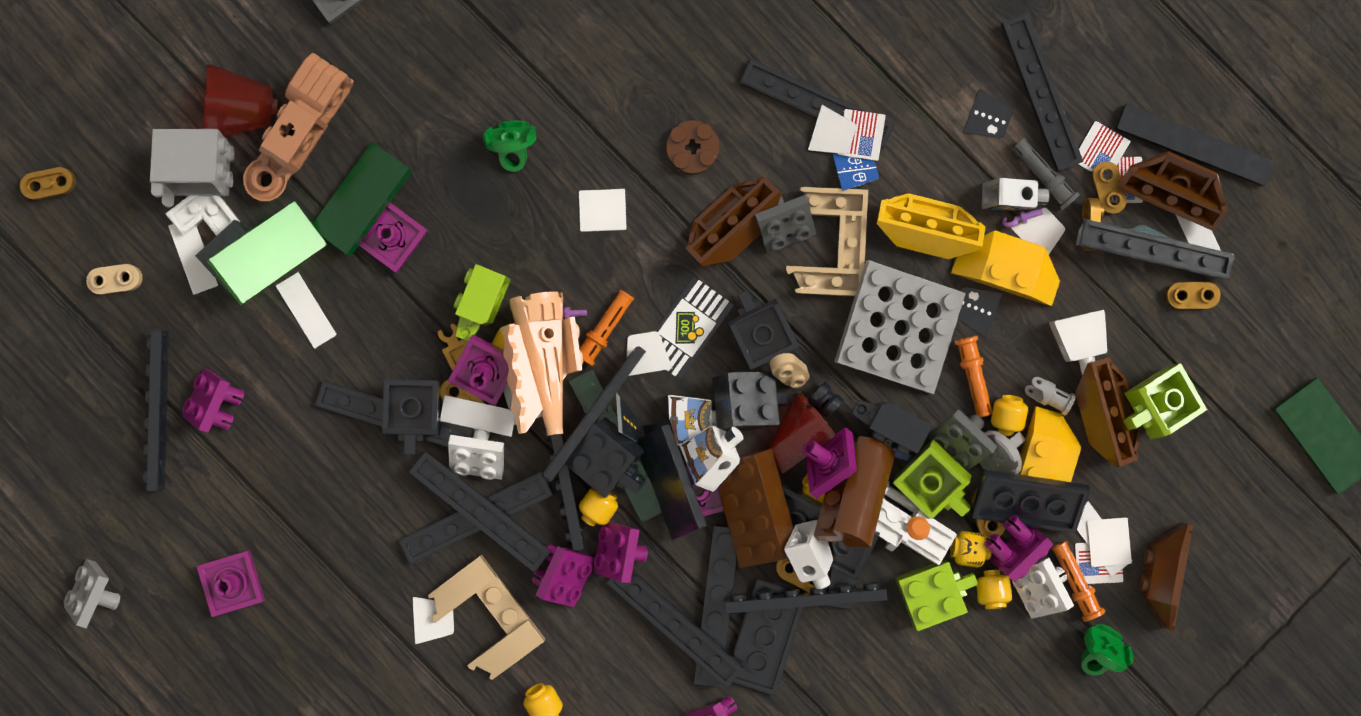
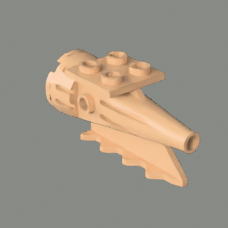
[500,292,583,436]

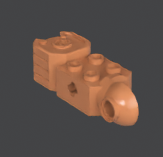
[243,53,354,201]

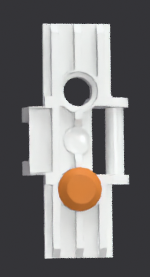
[875,481,957,566]

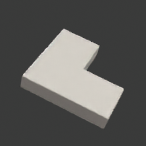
[166,196,240,236]

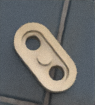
[87,264,142,295]
[769,353,810,388]

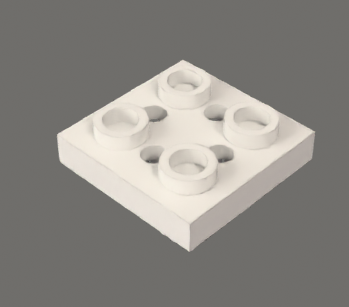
[448,428,504,480]
[1012,558,1074,619]

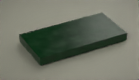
[312,142,413,257]
[1273,378,1361,495]

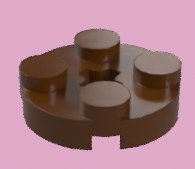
[667,120,719,174]

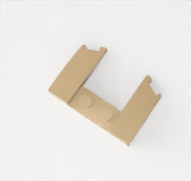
[786,187,868,297]
[428,555,545,680]

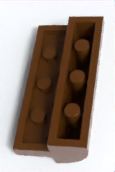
[813,436,895,548]

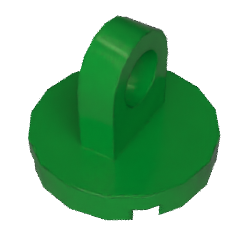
[483,120,536,172]
[1081,624,1134,675]

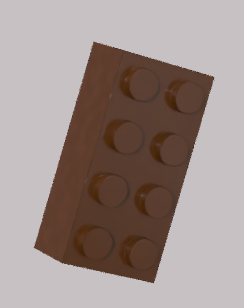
[718,449,794,568]

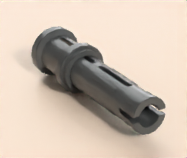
[1012,138,1080,210]

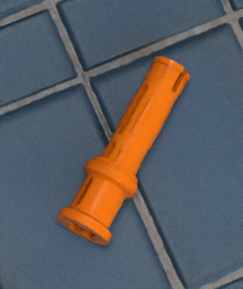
[579,290,634,367]
[954,335,993,417]
[1051,541,1106,622]

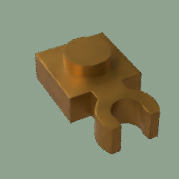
[438,324,475,371]

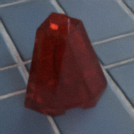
[202,65,278,136]
[766,392,836,473]

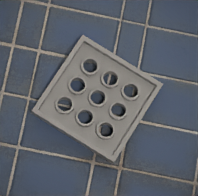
[834,260,966,394]

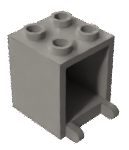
[150,129,234,207]

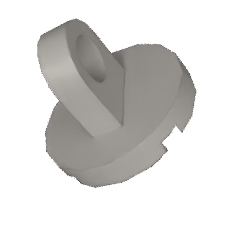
[979,431,1026,474]

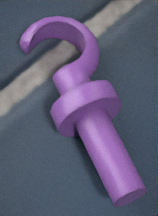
[1002,208,1043,228]
[563,307,587,319]

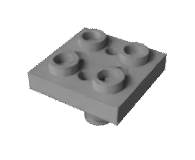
[64,559,120,628]

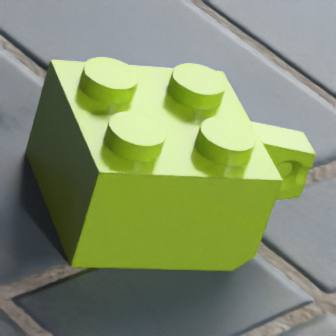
[454,264,511,341]
[1123,363,1207,439]
[893,439,972,519]
[895,560,978,631]

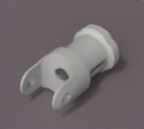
[1025,377,1076,415]

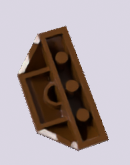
[1117,151,1228,232]
[685,177,781,266]
[1075,357,1140,467]
[1139,523,1194,631]

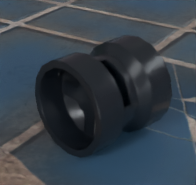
[807,382,844,418]

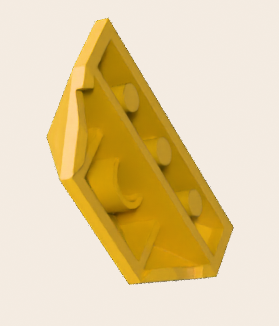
[877,193,985,259]
[951,230,1060,306]
[1019,406,1081,482]

